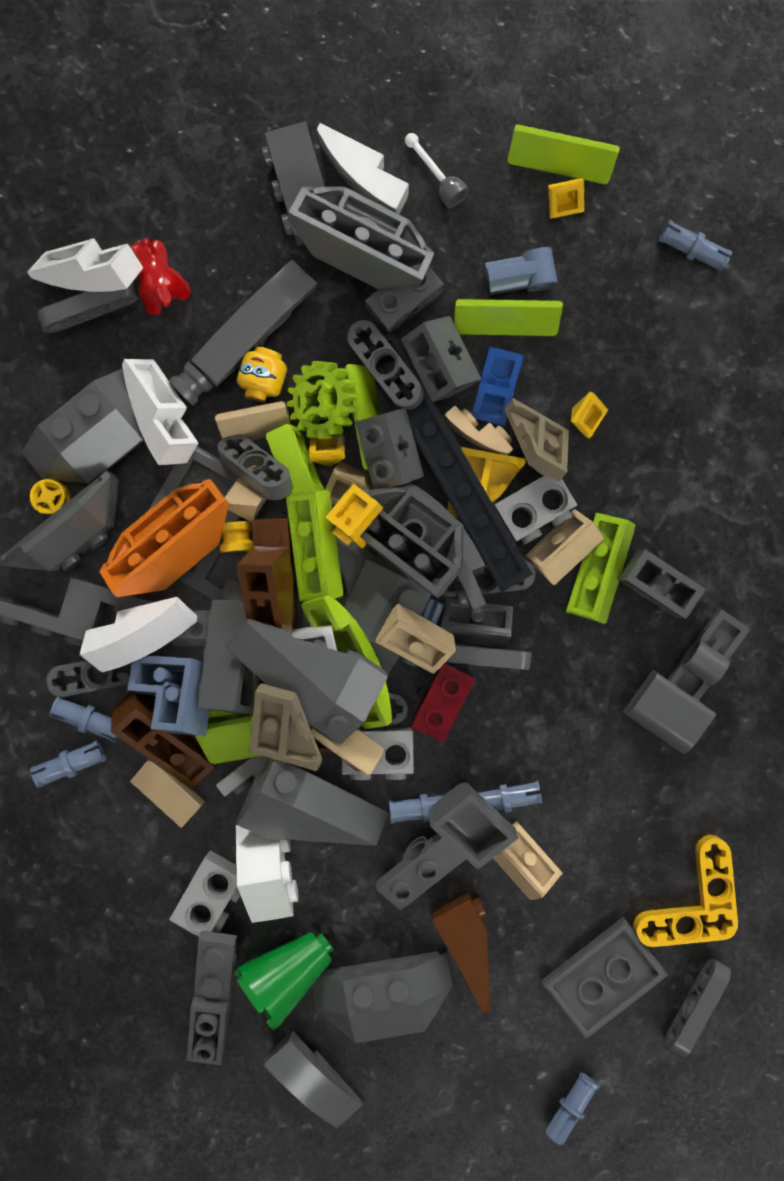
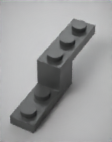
[0,577,158,646]

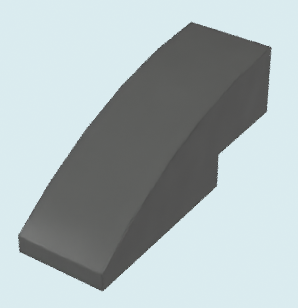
[263,1030,363,1128]

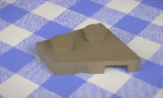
[505,398,569,482]
[250,684,322,771]

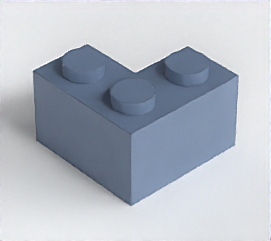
[127,656,210,737]

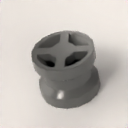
[168,361,213,406]

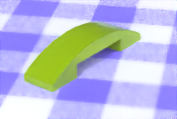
[301,595,392,730]

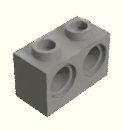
[494,475,577,545]
[342,727,414,780]
[169,850,240,937]

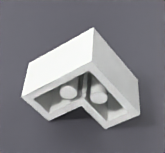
[236,825,298,923]

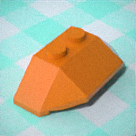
[99,479,229,597]

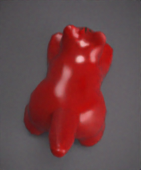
[130,238,191,315]

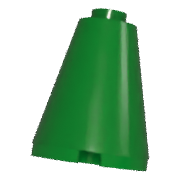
[232,931,334,1031]

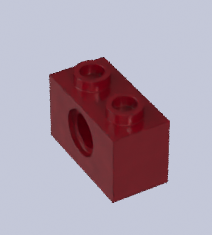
[411,662,475,743]

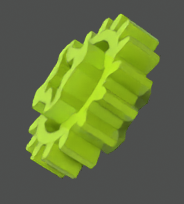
[287,361,359,439]

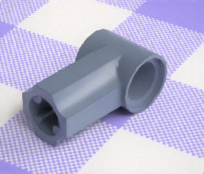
[485,247,558,295]

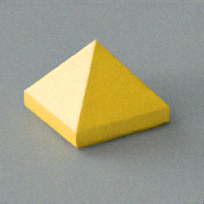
[548,178,584,219]
[571,392,608,439]
[309,435,345,468]

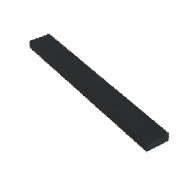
[368,331,533,592]

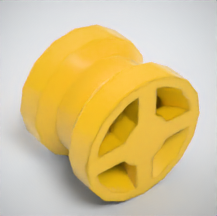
[30,479,73,515]
[220,521,253,553]

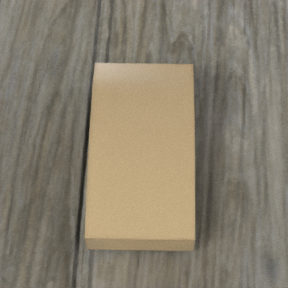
[444,406,513,455]

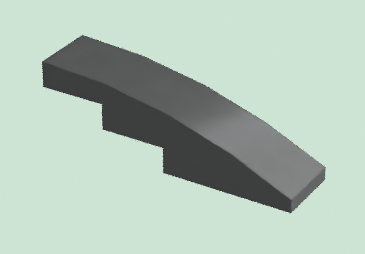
[191,260,318,387]

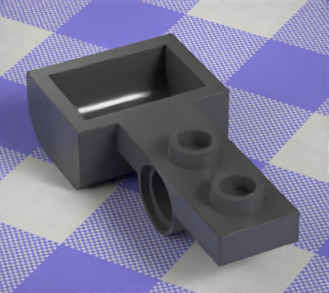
[623,608,751,754]
[376,783,518,911]

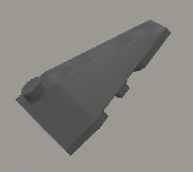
[225,619,388,744]
[235,757,389,846]

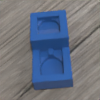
[472,346,523,426]

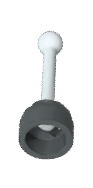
[405,133,469,209]

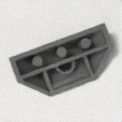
[287,186,434,289]
[21,368,144,484]
[0,471,119,572]
[360,486,464,598]
[343,555,431,673]
[312,950,453,1043]

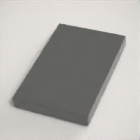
[541,917,668,1039]

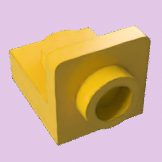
[325,484,383,549]

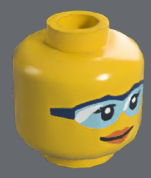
[236,347,287,403]

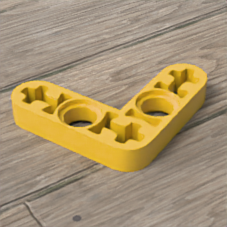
[633,835,738,947]

